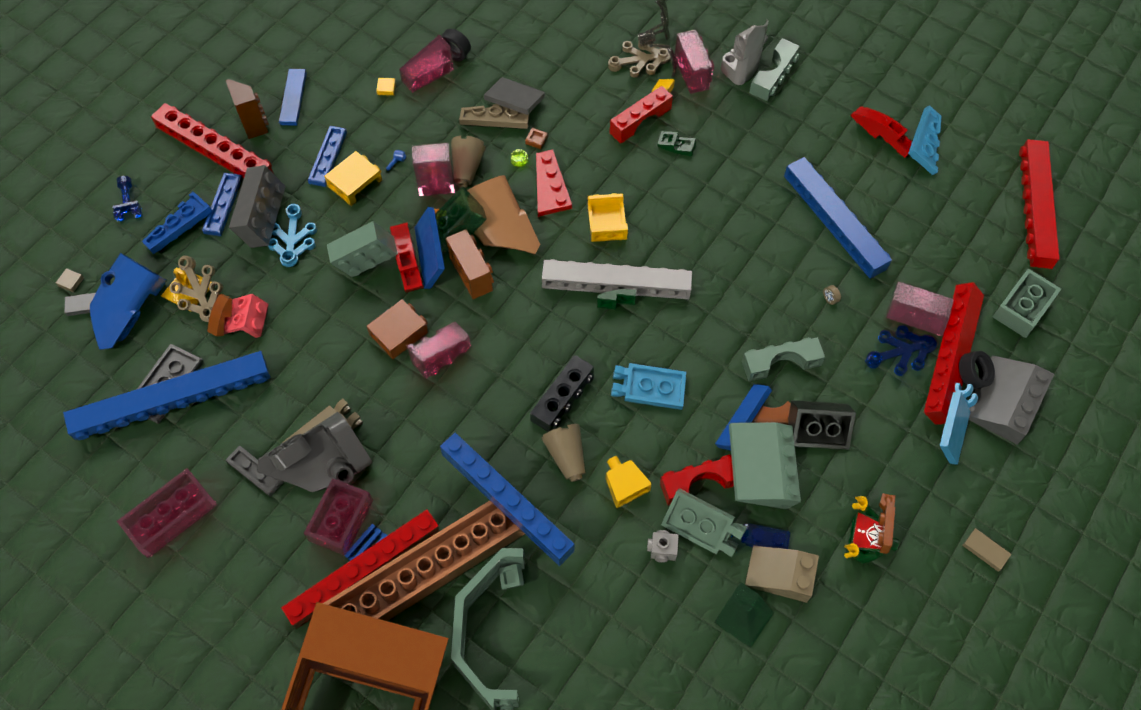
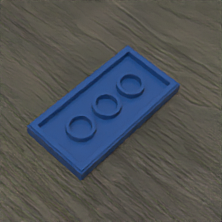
[414,207,445,289]

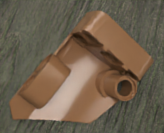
[454,175,540,255]

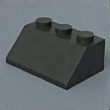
[788,400,856,450]

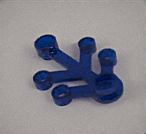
[865,325,937,376]

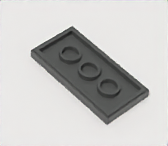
[136,344,204,424]

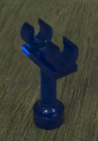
[112,176,142,222]

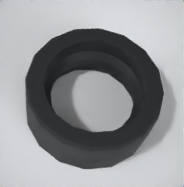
[438,29,471,61]
[959,350,995,389]

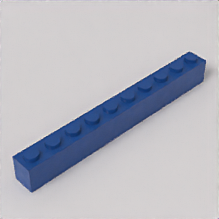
[63,351,271,440]

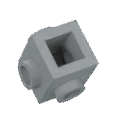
[647,530,678,562]

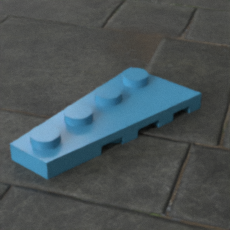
[908,105,941,175]

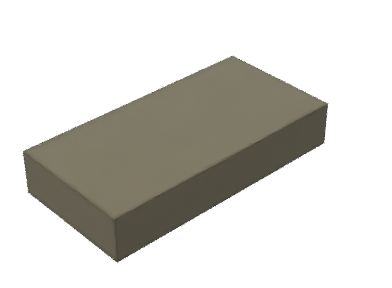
[962,528,1011,572]

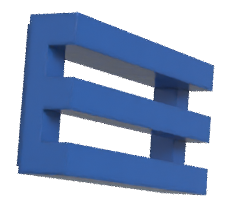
[344,524,388,561]

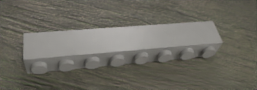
[542,259,692,299]

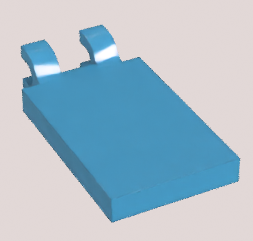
[611,363,686,410]
[940,383,978,465]

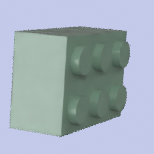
[327,221,398,277]
[993,269,1061,338]

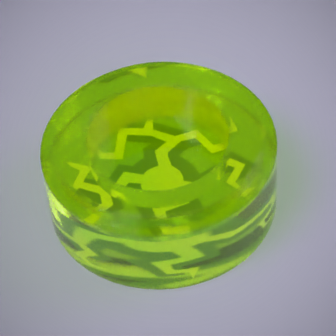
[511,149,528,167]

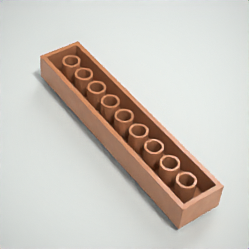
[323,501,525,621]

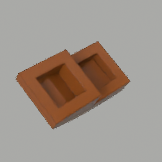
[207,294,232,336]

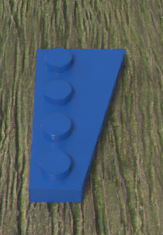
[142,191,213,254]

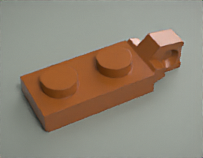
[877,493,895,554]

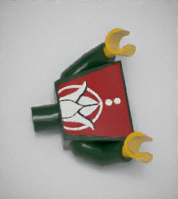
[844,496,899,564]

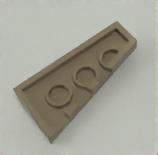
[459,104,530,129]

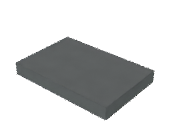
[484,77,545,115]

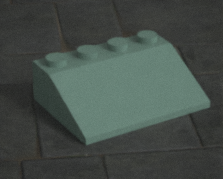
[729,422,801,509]

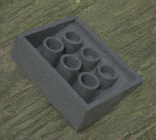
[969,355,1054,445]

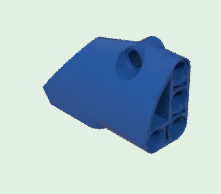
[90,253,167,350]

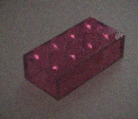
[117,468,217,558]

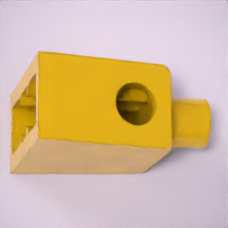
[606,456,652,508]

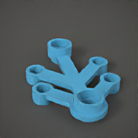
[268,204,317,267]

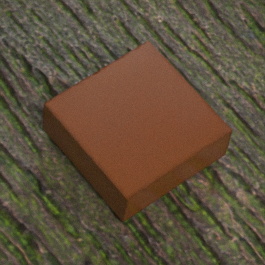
[525,128,548,149]

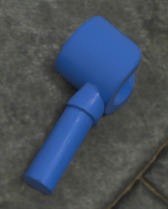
[385,150,406,171]

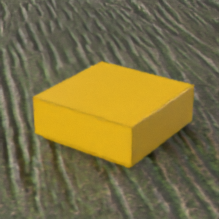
[376,78,396,95]

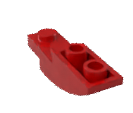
[850,106,912,158]
[390,223,424,292]

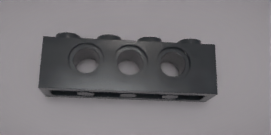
[530,355,595,432]

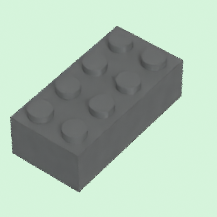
[229,165,286,248]

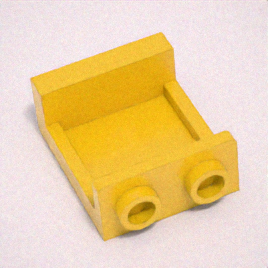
[324,151,382,206]
[588,193,628,242]

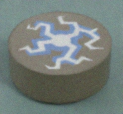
[823,285,841,305]

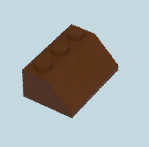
[225,79,269,139]

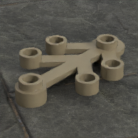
[608,39,671,77]
[170,256,223,322]

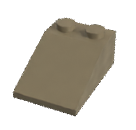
[745,546,819,603]

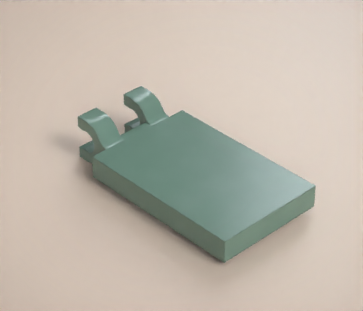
[661,488,747,557]

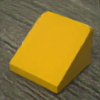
[652,79,675,93]

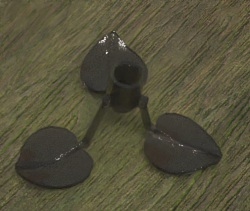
[638,0,677,78]

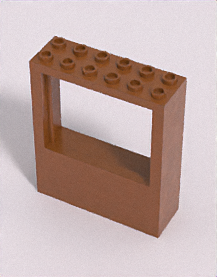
[281,602,449,710]

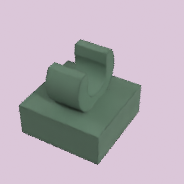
[498,564,524,590]

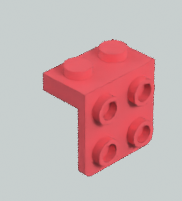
[224,294,269,338]

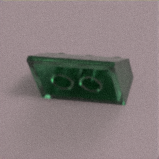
[435,186,487,253]

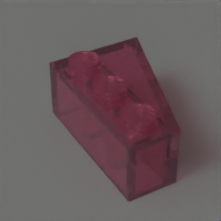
[399,34,454,93]
[407,322,471,379]

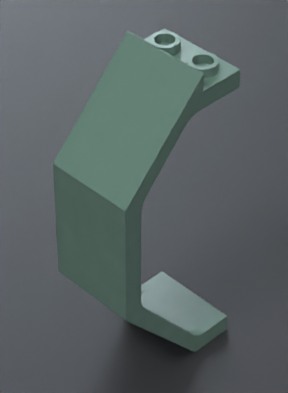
[451,548,525,710]

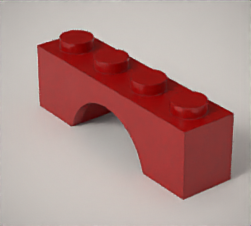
[610,85,673,144]
[660,455,734,505]

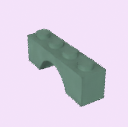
[749,38,800,101]
[742,337,825,382]

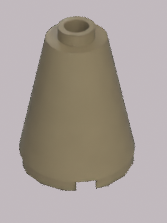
[451,136,486,187]
[541,424,585,482]

